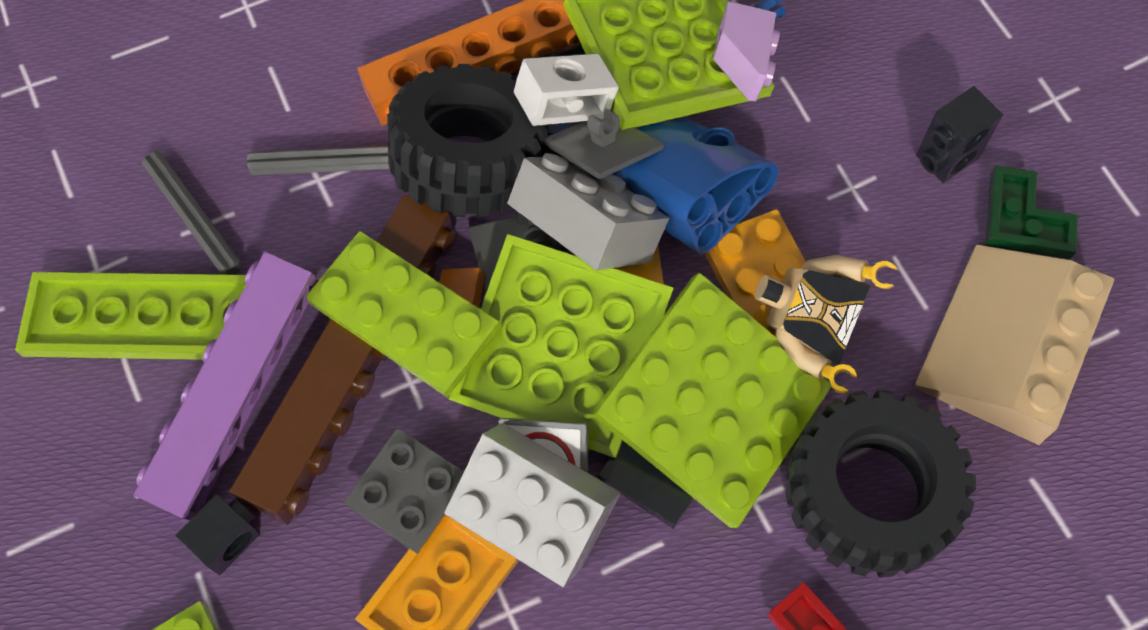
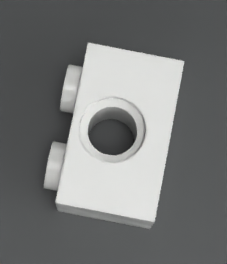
[514,54,619,126]

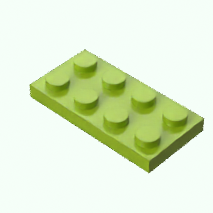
[305,231,501,398]

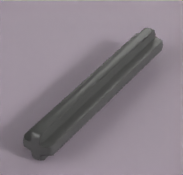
[247,145,389,175]
[142,151,242,275]

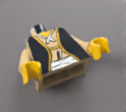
[755,255,898,394]

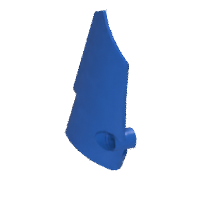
[548,109,779,254]

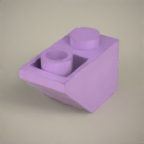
[713,1,780,102]

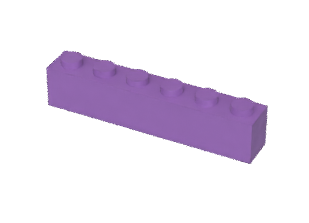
[133,251,318,520]

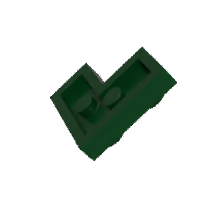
[985,165,1078,259]

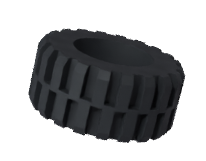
[387,64,549,218]
[785,390,976,578]

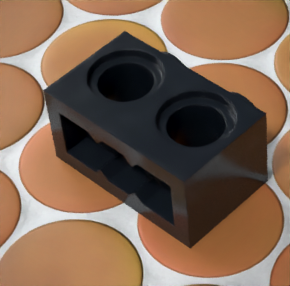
[916,86,1004,183]

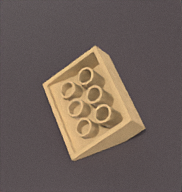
[913,245,1115,445]

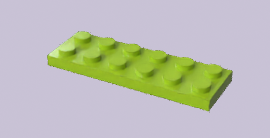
[15,272,246,360]

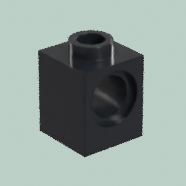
[175,494,260,575]

